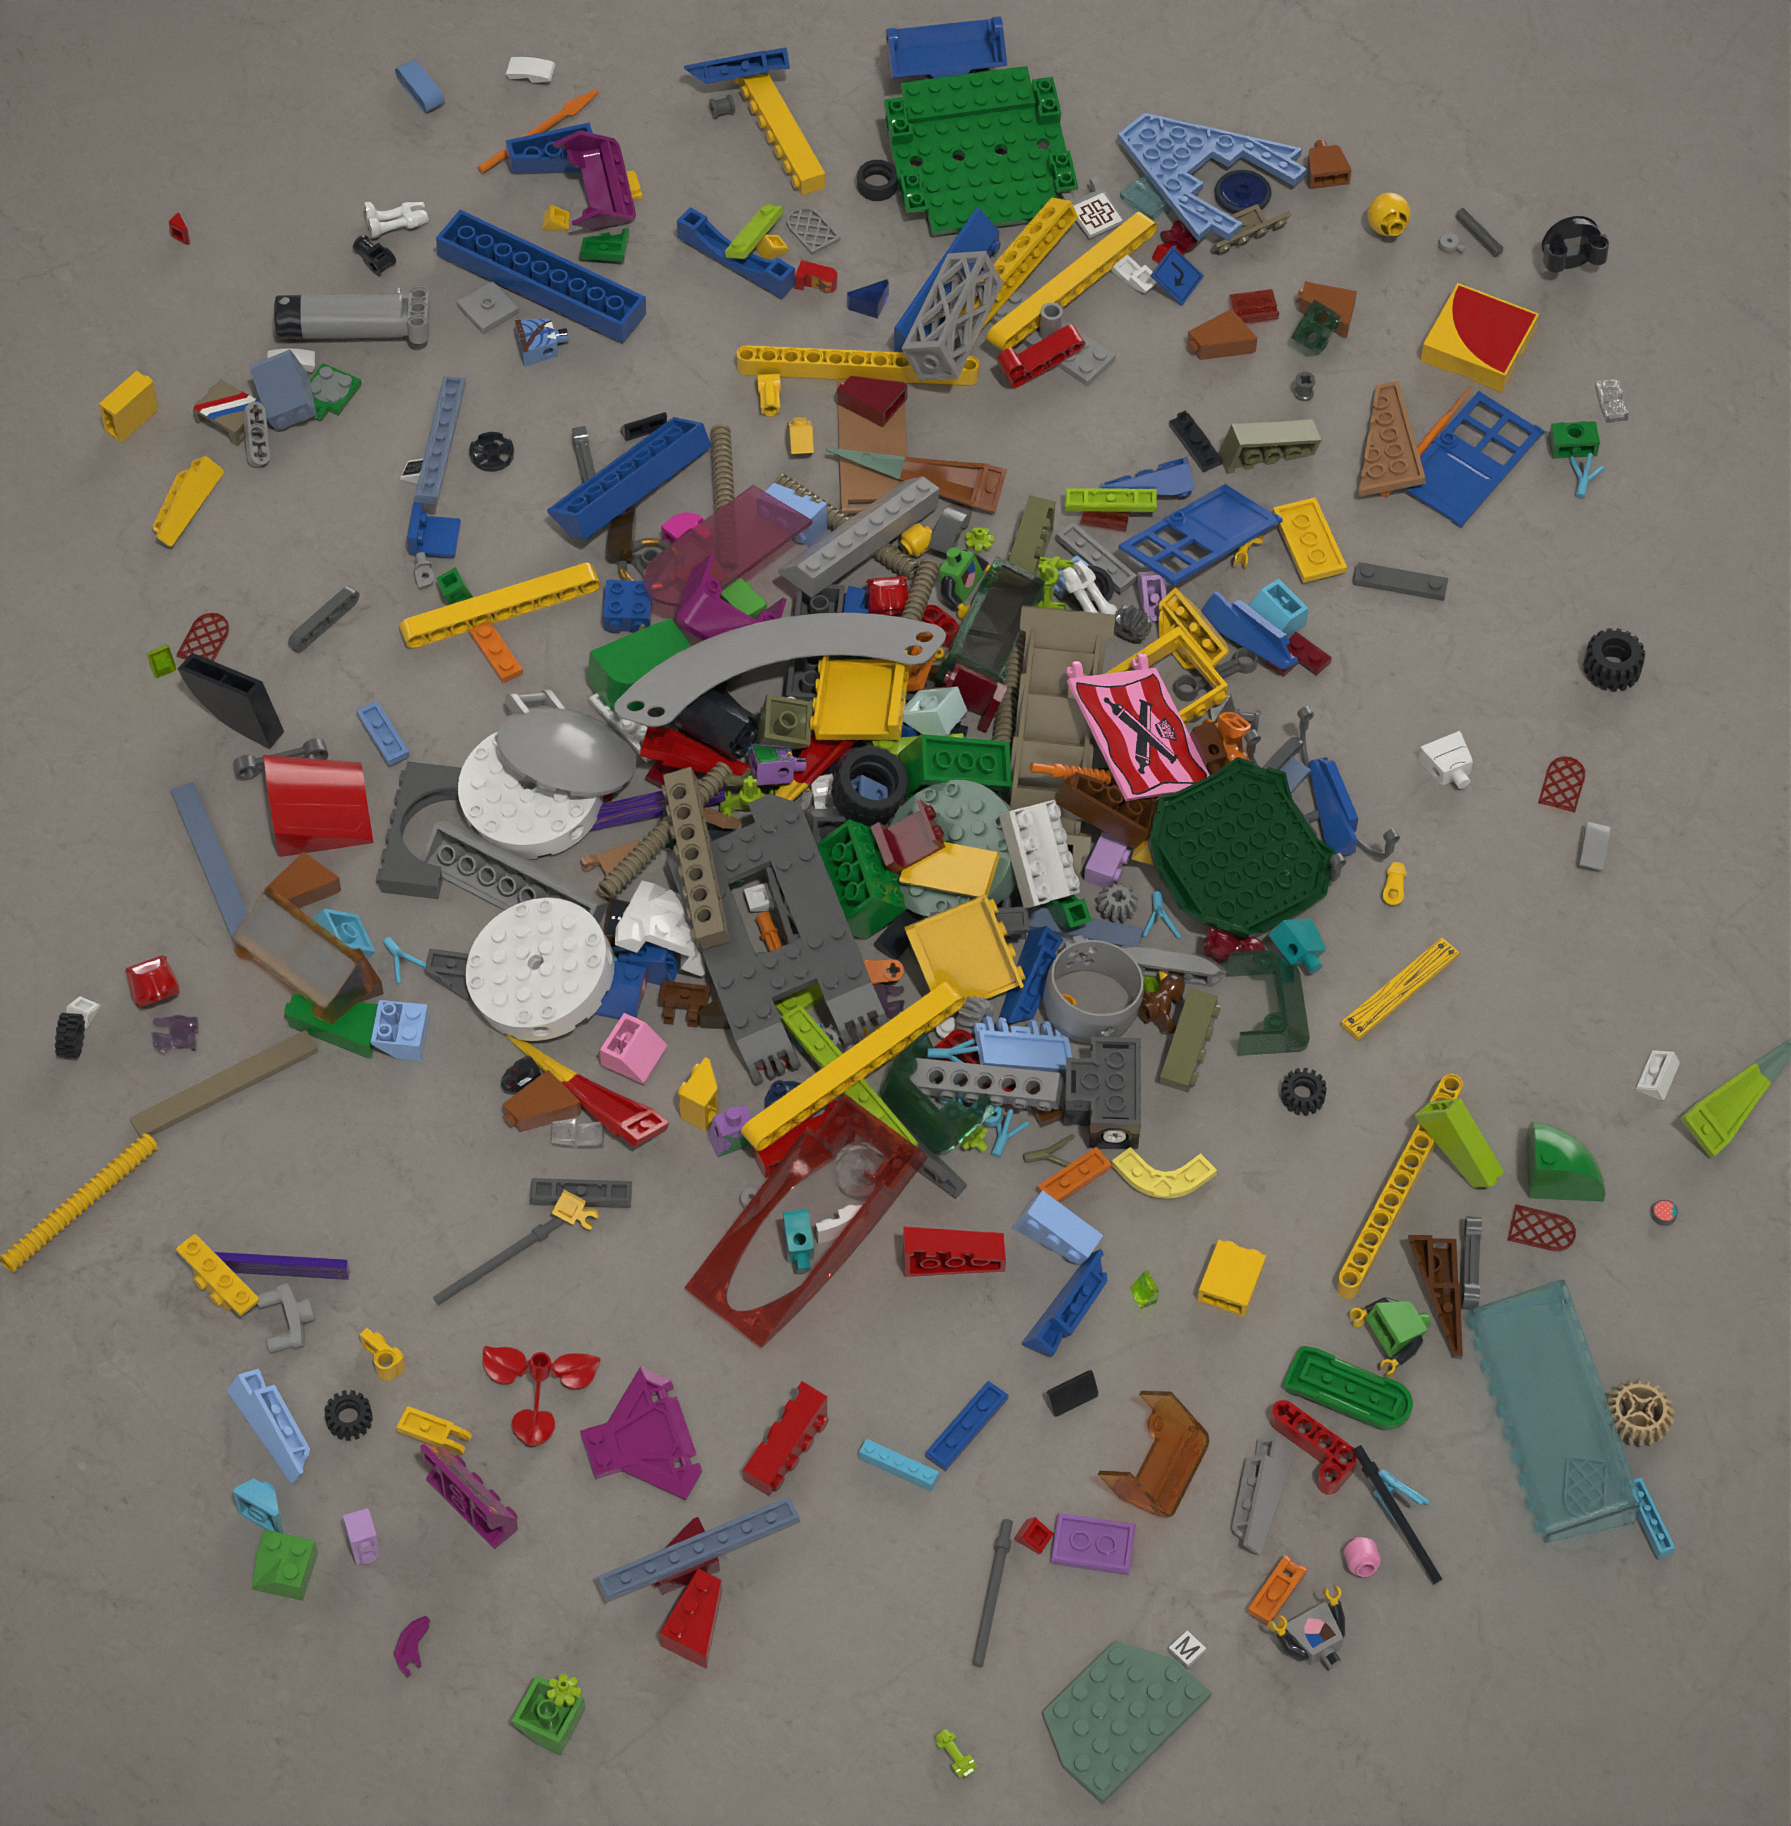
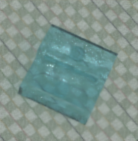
[1120,176,1172,220]

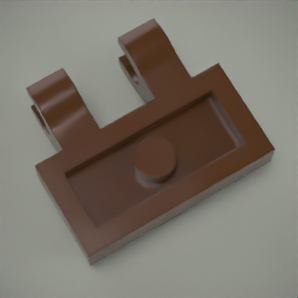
[659,980,711,1027]

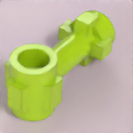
[935,1729,977,1779]

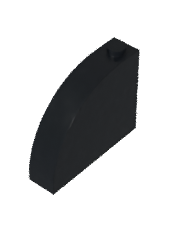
[177,653,284,747]

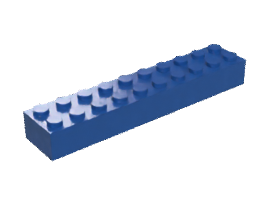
[436,209,646,343]

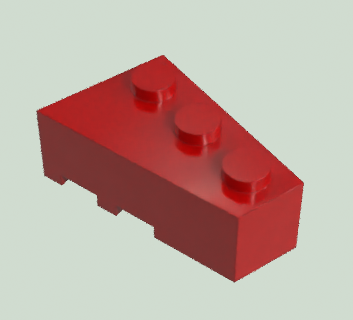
[660,1568,722,1669]

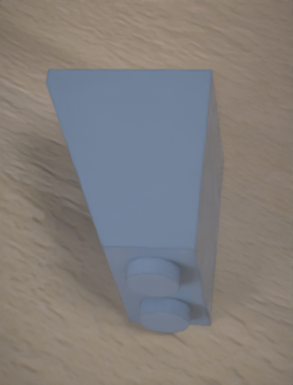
[249,349,317,431]

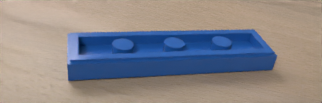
[925,1381,1009,1472]

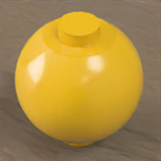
[1367,193,1411,236]

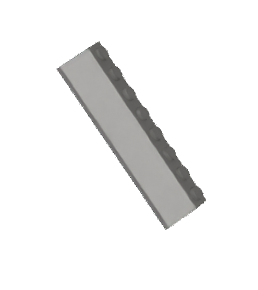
[778,476,940,598]
[421,819,609,925]

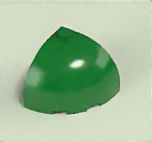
[1527,1122,1606,1202]

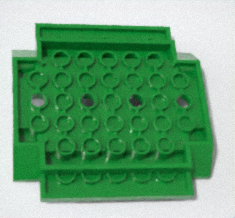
[884,66,1079,236]

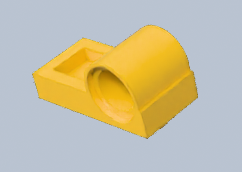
[360,1328,405,1381]

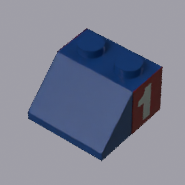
[594,961,648,1020]

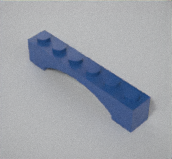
[677,207,795,298]

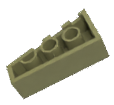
[1218,420,1321,474]
[1000,495,1056,599]
[1160,988,1221,1093]

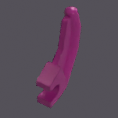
[393,1616,430,1678]

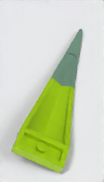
[1680,1038,1791,1157]

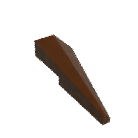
[1408,1235,1463,1359]

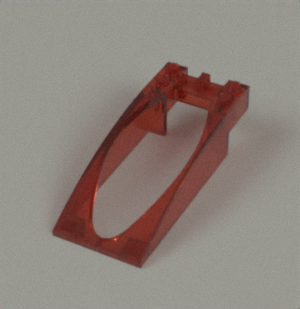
[684,1094,928,1348]

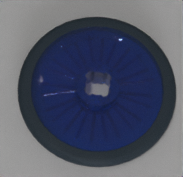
[1215,170,1272,213]

